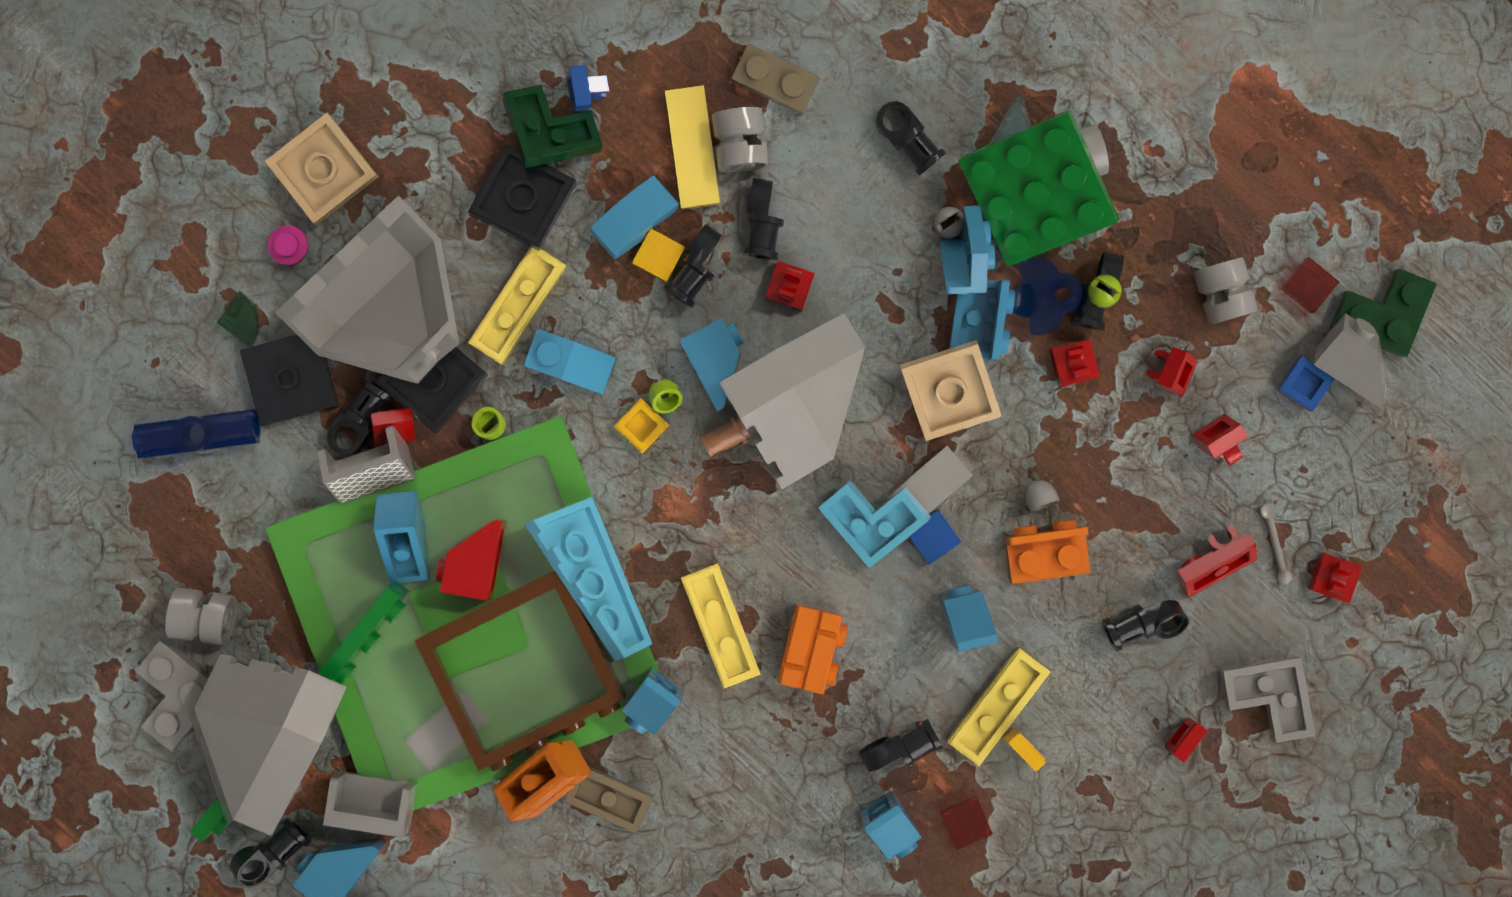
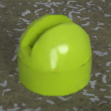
[1088,274,1122,308]
[649,378,683,414]
[472,407,506,440]

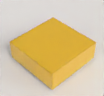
[632,229,686,283]
[614,398,670,454]
[1003,728,1046,772]

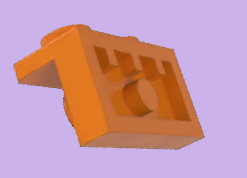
[1004,519,1091,584]

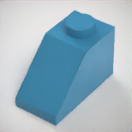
[679,318,744,412]
[524,328,616,395]
[373,491,430,584]
[940,584,999,651]
[622,668,684,735]
[860,791,922,860]
[293,838,387,897]

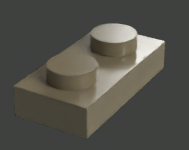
[731,43,820,115]
[564,766,654,834]

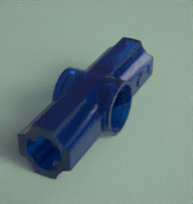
[132,409,261,459]

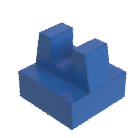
[566,65,609,114]

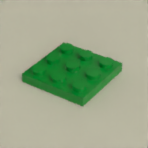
[958,109,1120,267]

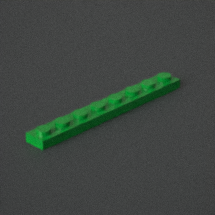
[190,581,409,842]

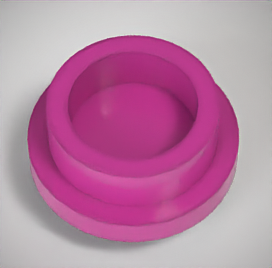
[268,225,309,266]

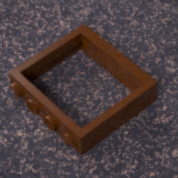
[414,570,626,772]

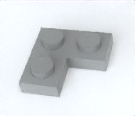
[135,639,209,752]
[1219,656,1315,743]

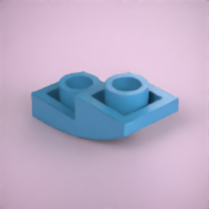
[590,176,679,260]

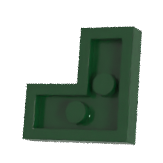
[502,85,603,168]
[1330,269,1437,358]

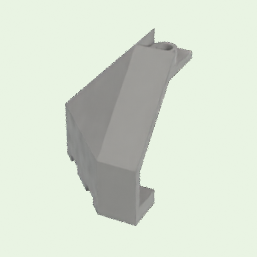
[275,195,459,384]
[719,313,865,489]
[189,654,347,836]

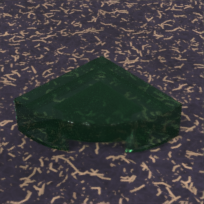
[217,291,260,347]

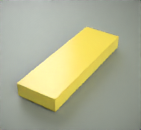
[665,85,720,210]
[468,247,567,365]
[681,563,761,689]
[946,647,1051,766]

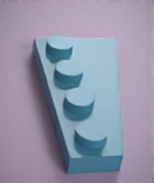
[524,497,653,661]

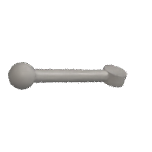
[1259,503,1292,584]

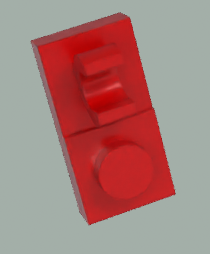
[1177,525,1257,598]

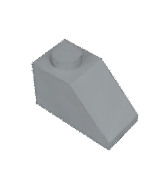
[1314,313,1387,408]

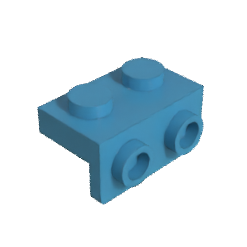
[940,206,995,295]
[949,279,1015,362]

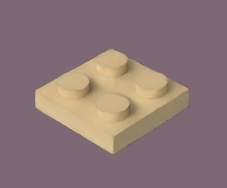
[265,113,379,225]
[901,340,1002,441]

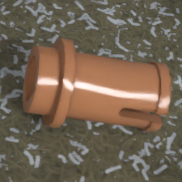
[700,415,750,459]

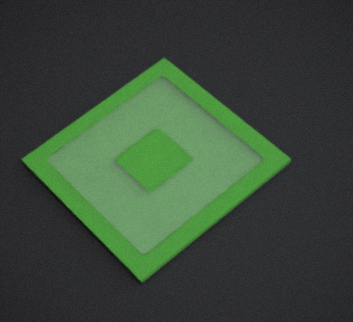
[265,415,674,811]

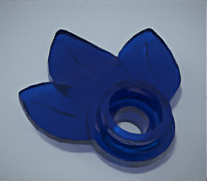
[1012,258,1083,335]

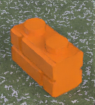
[777,603,848,694]
[493,740,591,822]

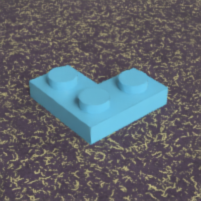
[818,480,931,568]

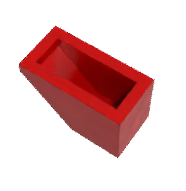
[436,519,507,601]

